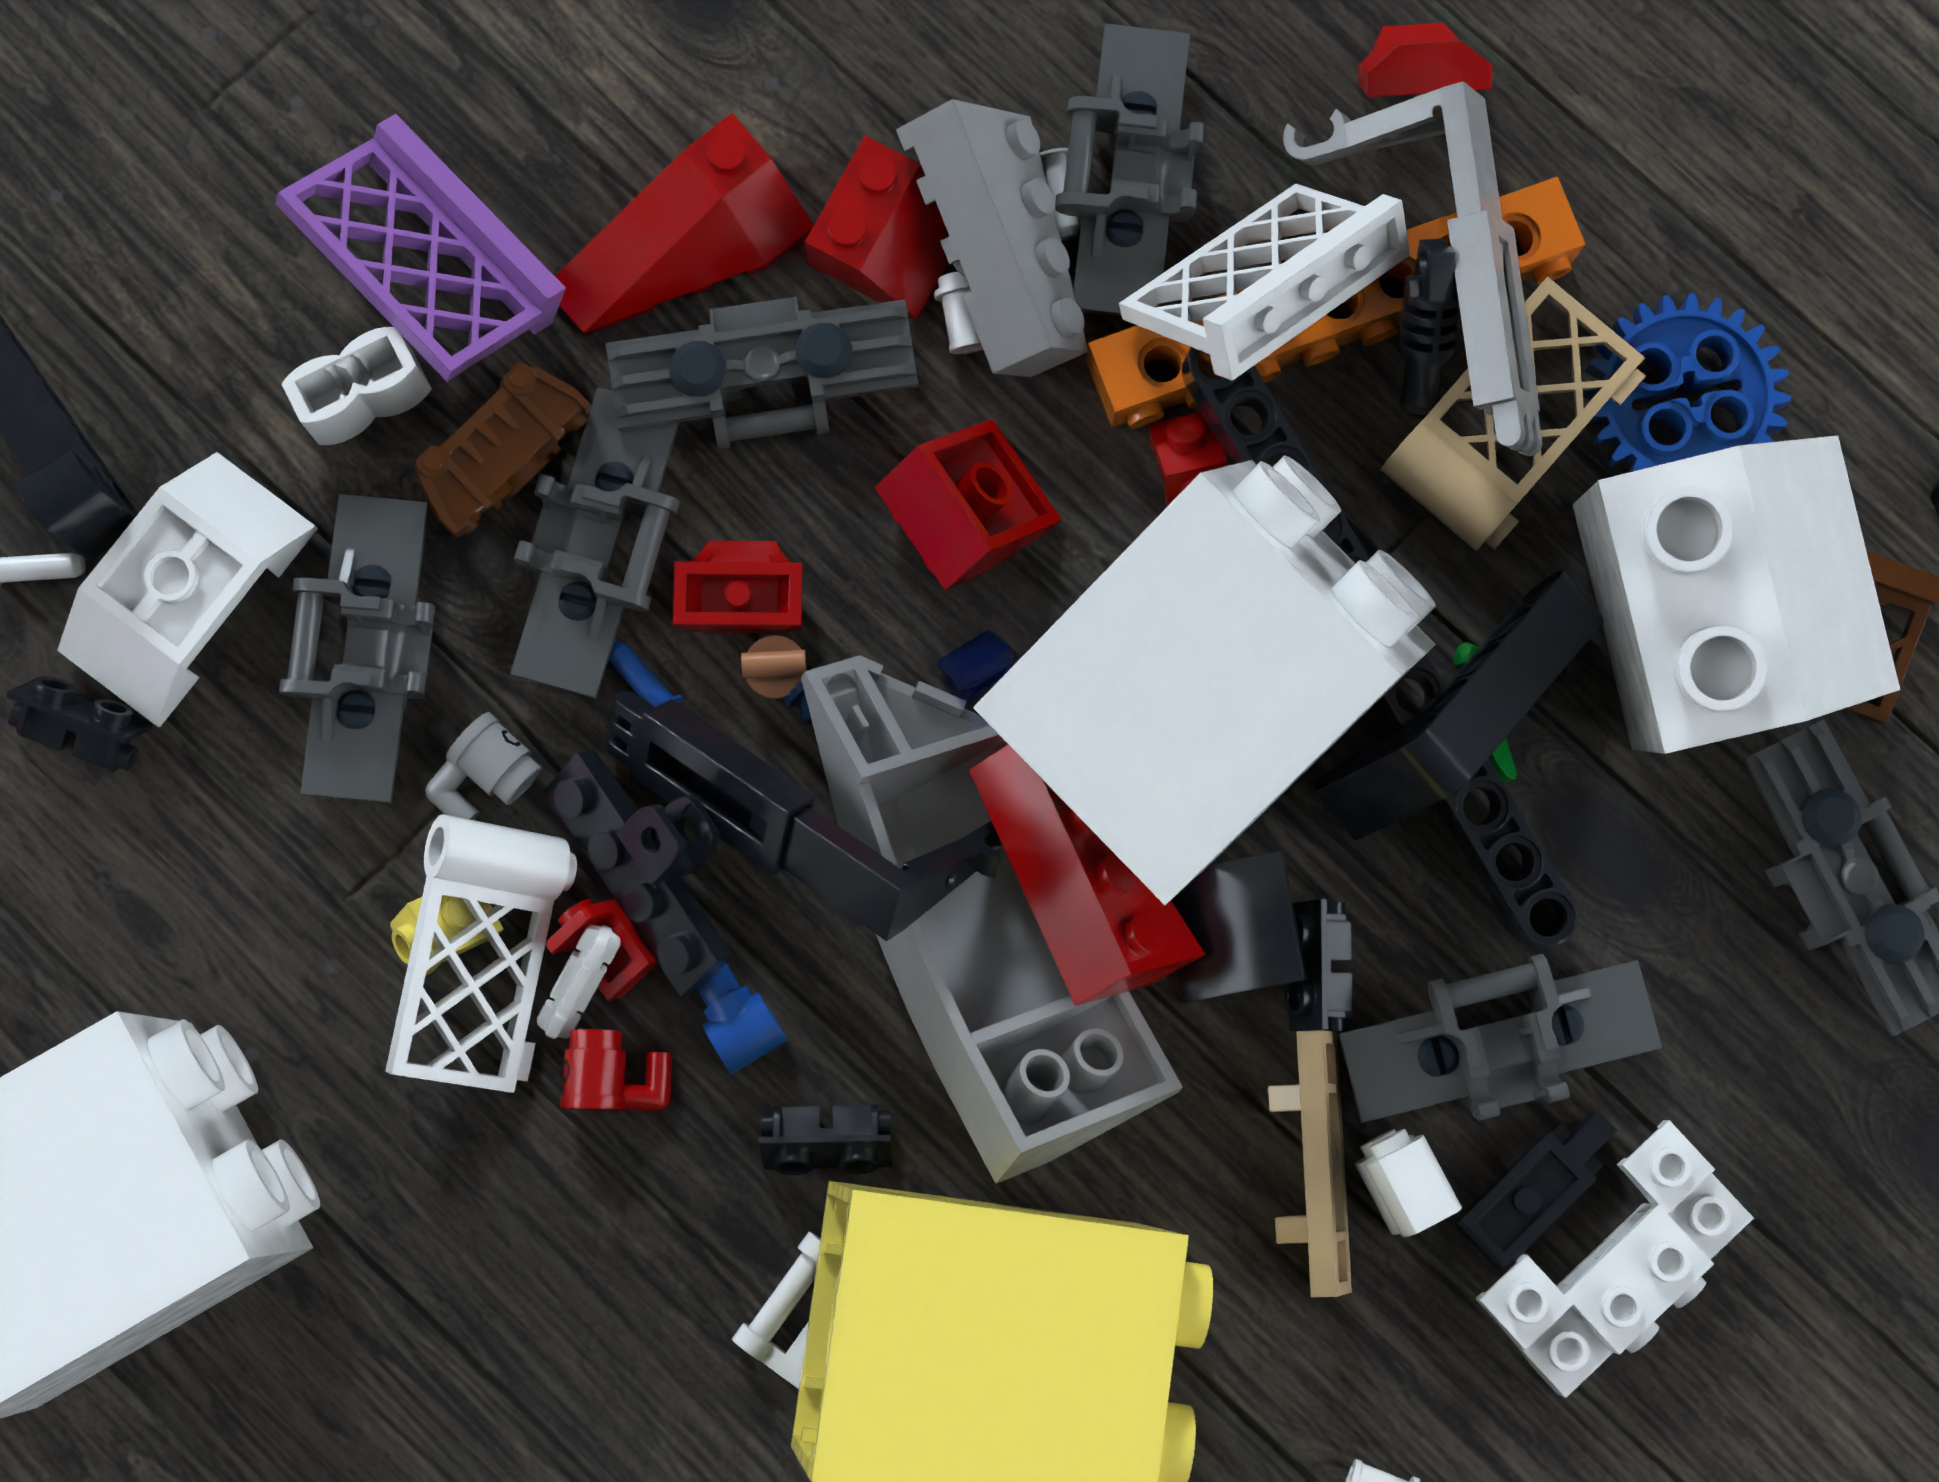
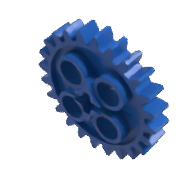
[1582,293,1792,473]

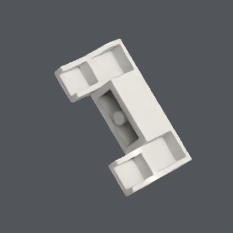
[1475,1120,1754,1398]

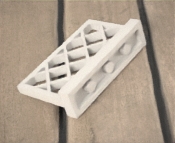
[1119,184,1410,381]

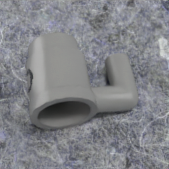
[425,712,542,820]

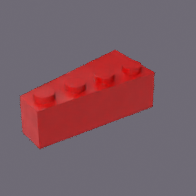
[969,744,1206,1006]

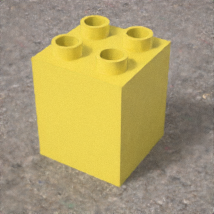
[791,1181,1213,1482]

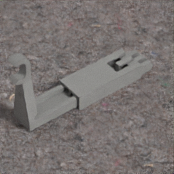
[1283,82,1542,456]

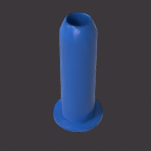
[608,641,683,707]

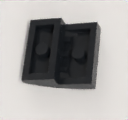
[1171,851,1308,1003]

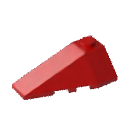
[555,113,814,336]

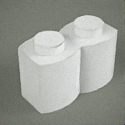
[282,327,432,445]
[1355,1129,1462,1237]

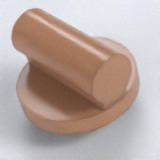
[741,635,807,699]

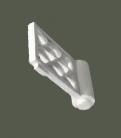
[385,814,577,1093]

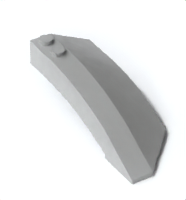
[801,655,1183,1184]

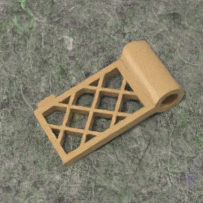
[1380,276,1646,551]

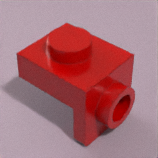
[1148,412,1228,508]
[545,899,658,1001]

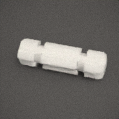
[537,924,620,1039]

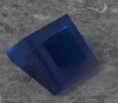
[938,631,1015,700]

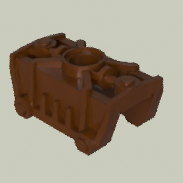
[415,363,591,538]

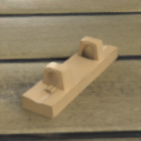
[1268,1030,1352,1297]

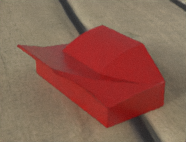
[1358,22,1492,98]
[673,541,803,634]

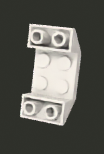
[57,452,318,727]

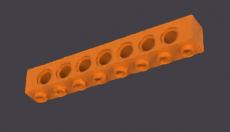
[1086,176,1586,429]

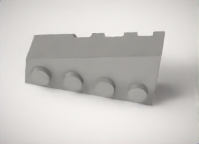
[896,99,1088,377]

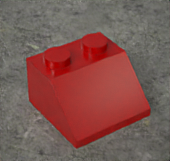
[805,135,949,322]
[874,419,1062,591]

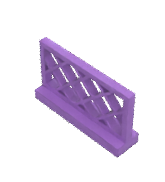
[275,114,566,382]

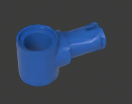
[698,963,788,1074]

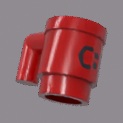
[560,1029,672,1111]

